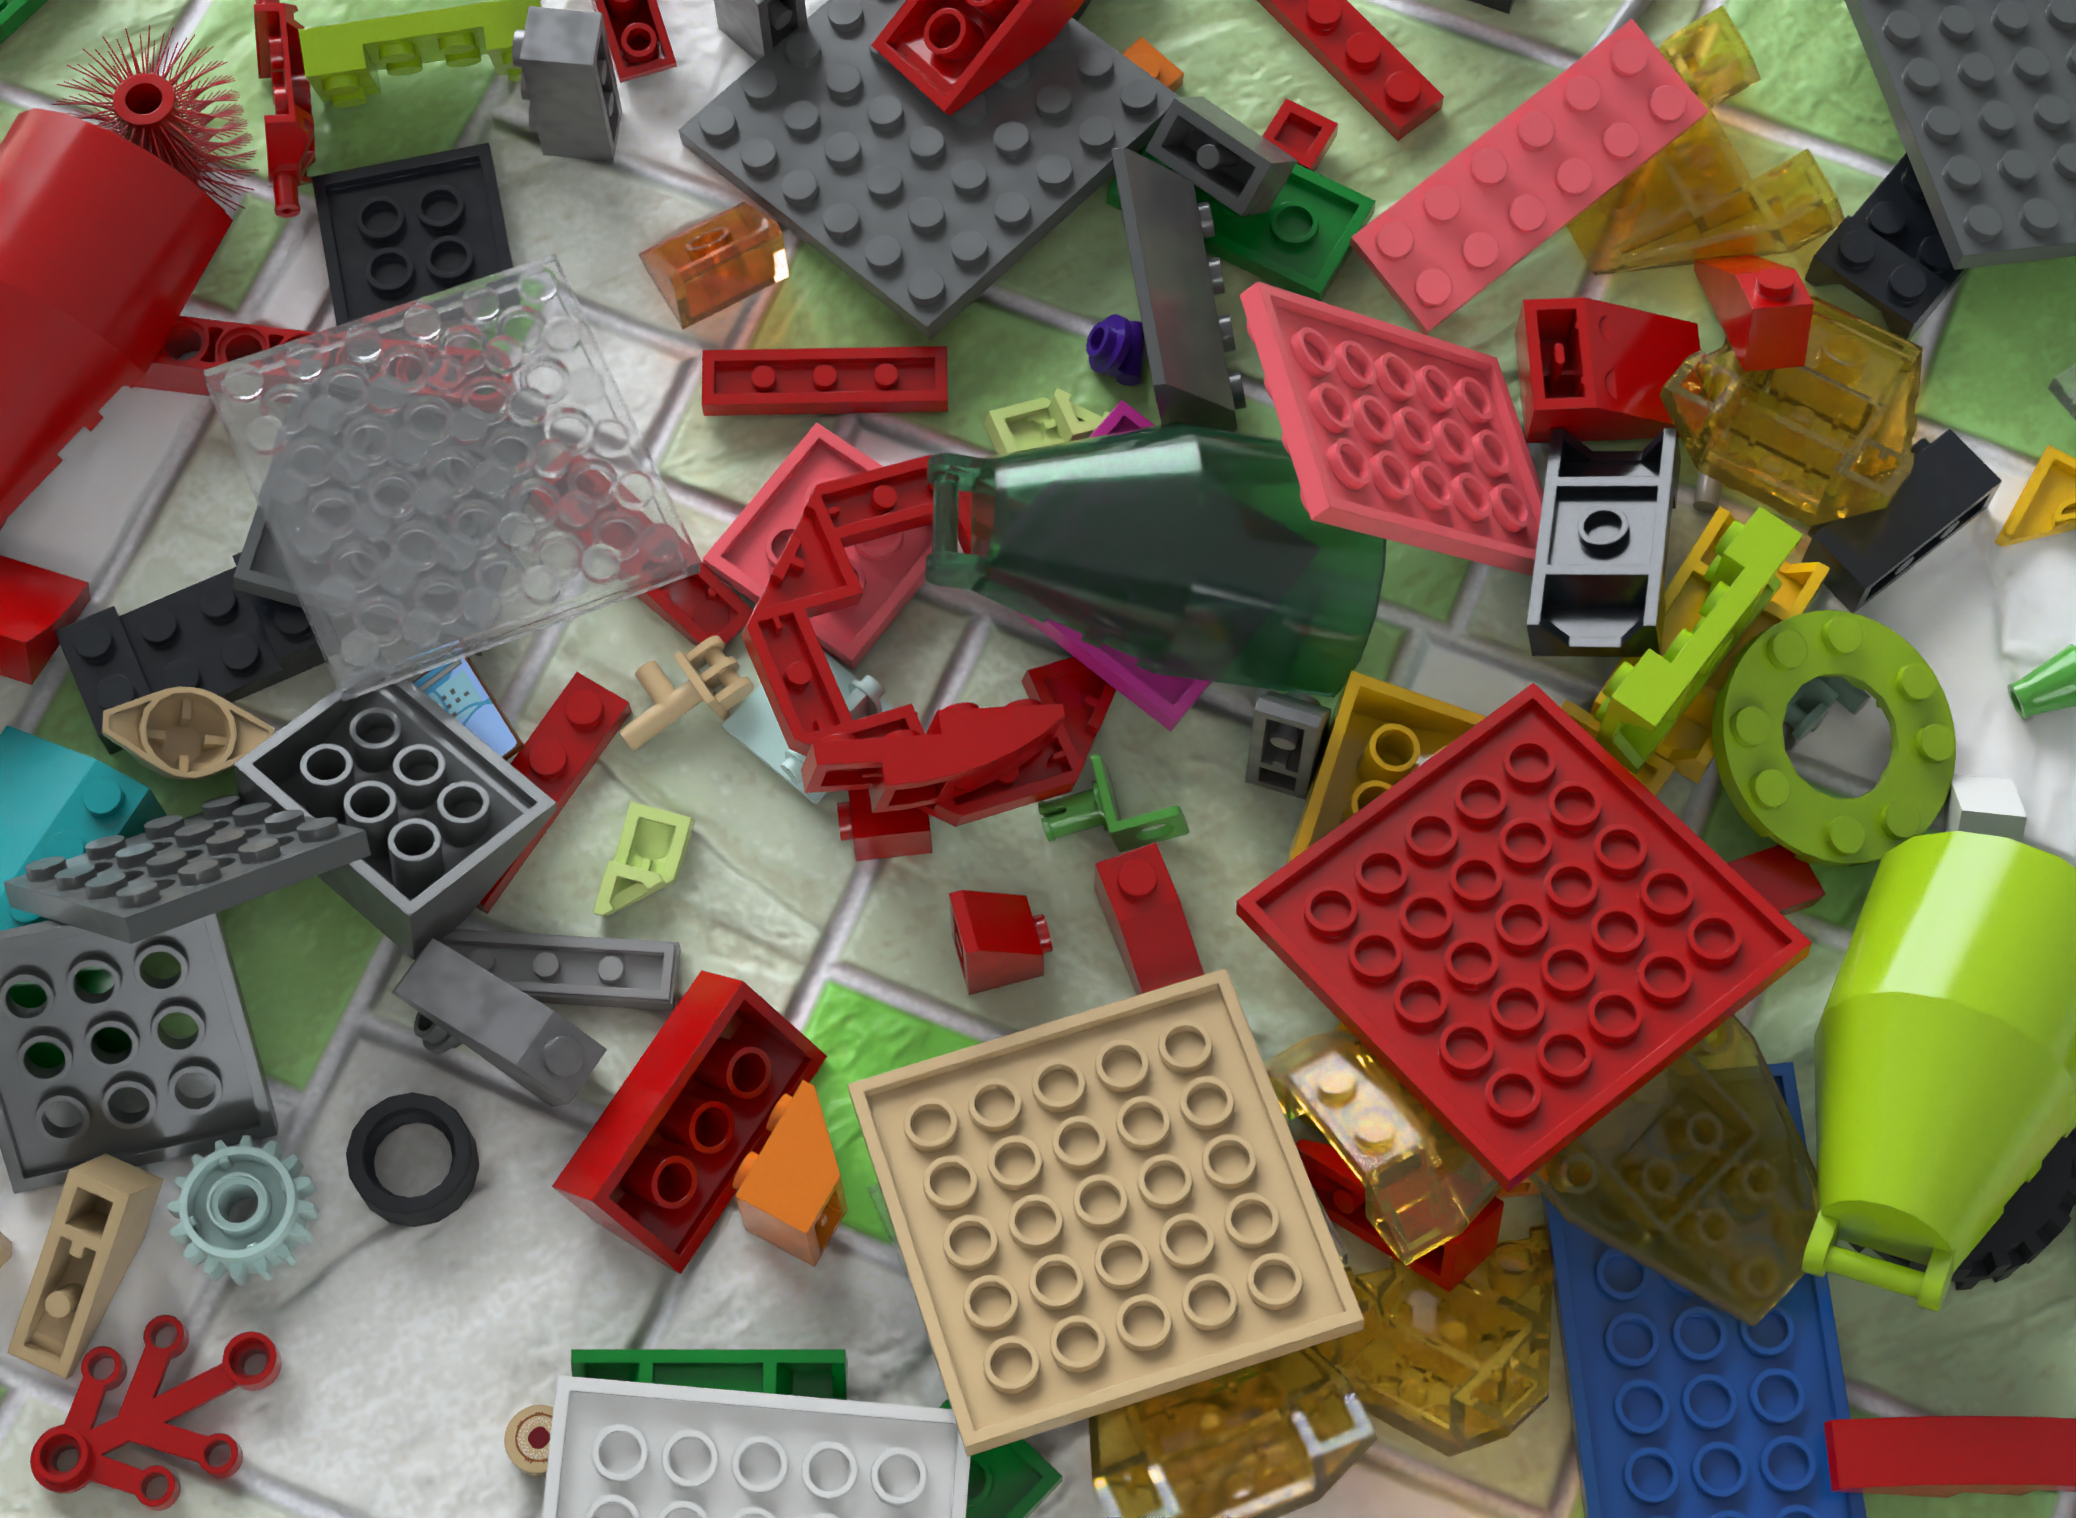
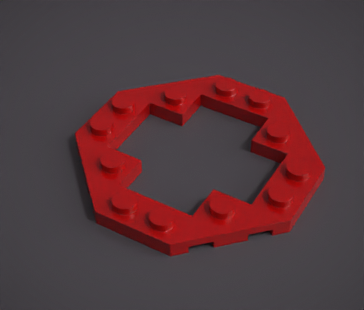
[742,455,1116,827]

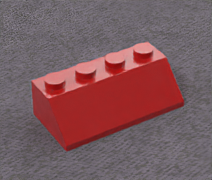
[552,970,827,1274]

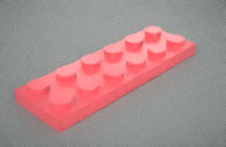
[1349,19,1708,335]

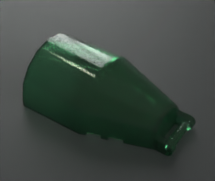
[925,422,1386,698]

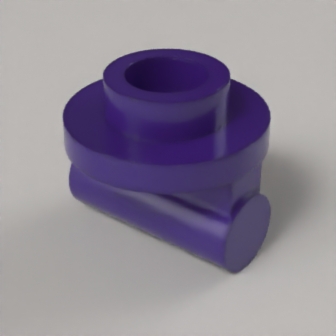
[1086,314,1144,386]

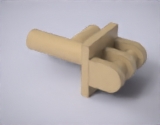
[619,636,754,751]

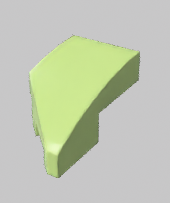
[984,388,1110,475]
[593,801,696,917]

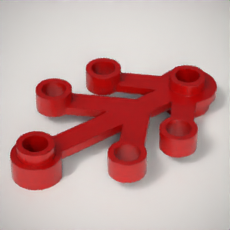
[30,1315,282,1511]

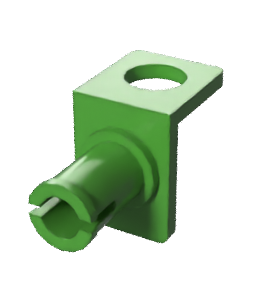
[1038,753,1190,853]

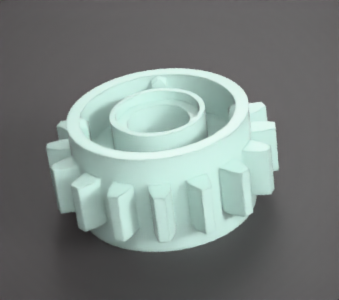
[167,1135,320,1285]

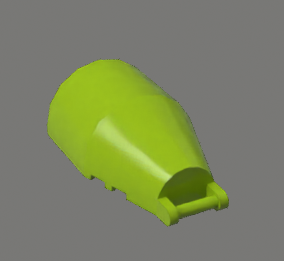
[1802,831,2076,1312]

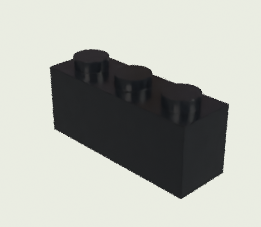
[1801,429,2002,613]

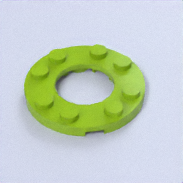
[1712,610,1956,867]

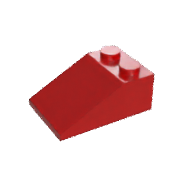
[871,0,1085,116]

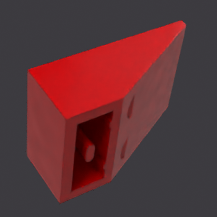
[1515,297,1711,444]

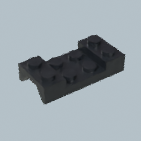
[1804,153,1969,347]
[1526,428,1681,657]
[55,552,345,755]

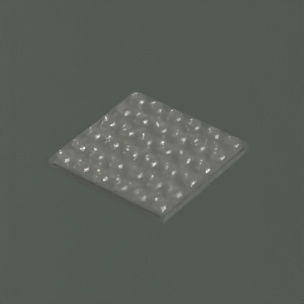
[203,254,701,702]

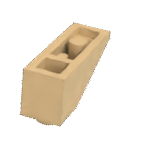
[7,1153,164,1379]

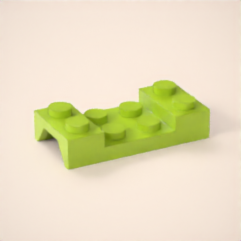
[298,0,542,108]
[1594,506,1803,775]

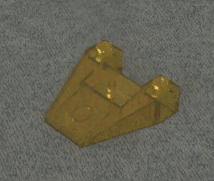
[1566,5,1845,276]

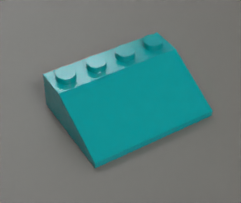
[0,725,167,931]

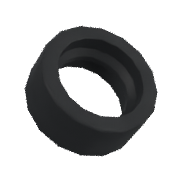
[346,1092,480,1227]

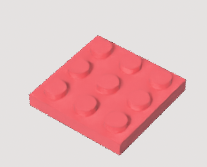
[703,422,958,670]

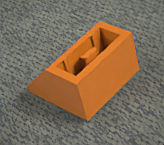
[733,1080,848,1267]

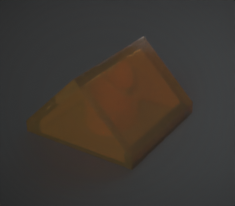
[638,202,789,329]

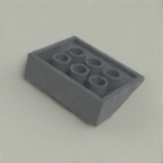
[1111,146,1247,441]
[233,656,557,961]

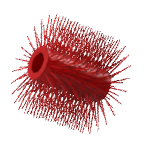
[52,25,259,211]

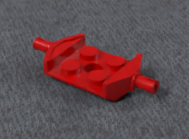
[254,0,316,218]

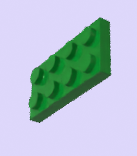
[1106,143,1376,301]

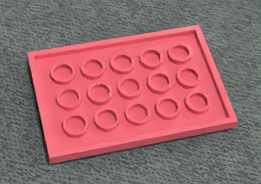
[1240,282,1544,576]

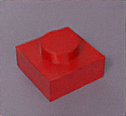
[1262,98,1338,172]

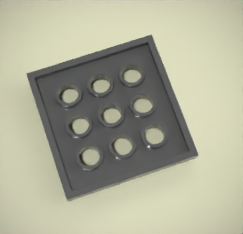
[4,795,371,944]
[0,912,279,1194]

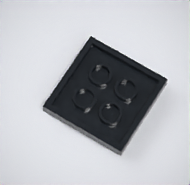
[311,143,522,339]

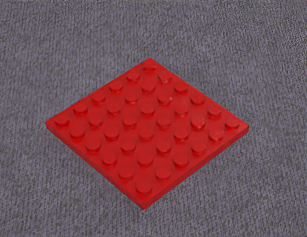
[1236,682,1812,1193]

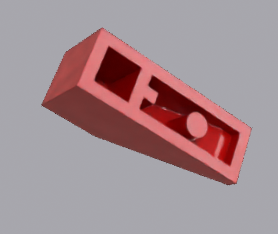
[1694,255,1814,372]
[1094,842,1205,995]
[1296,1139,1504,1293]

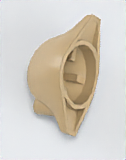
[102,686,275,781]

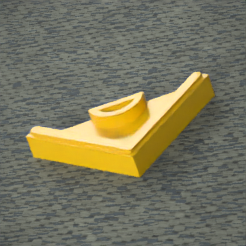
[1994,445,2076,547]

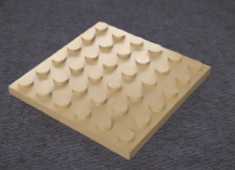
[847,968,1364,1457]

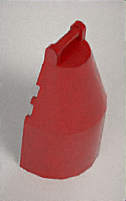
[0,108,233,531]

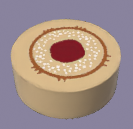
[504,1405,554,1477]

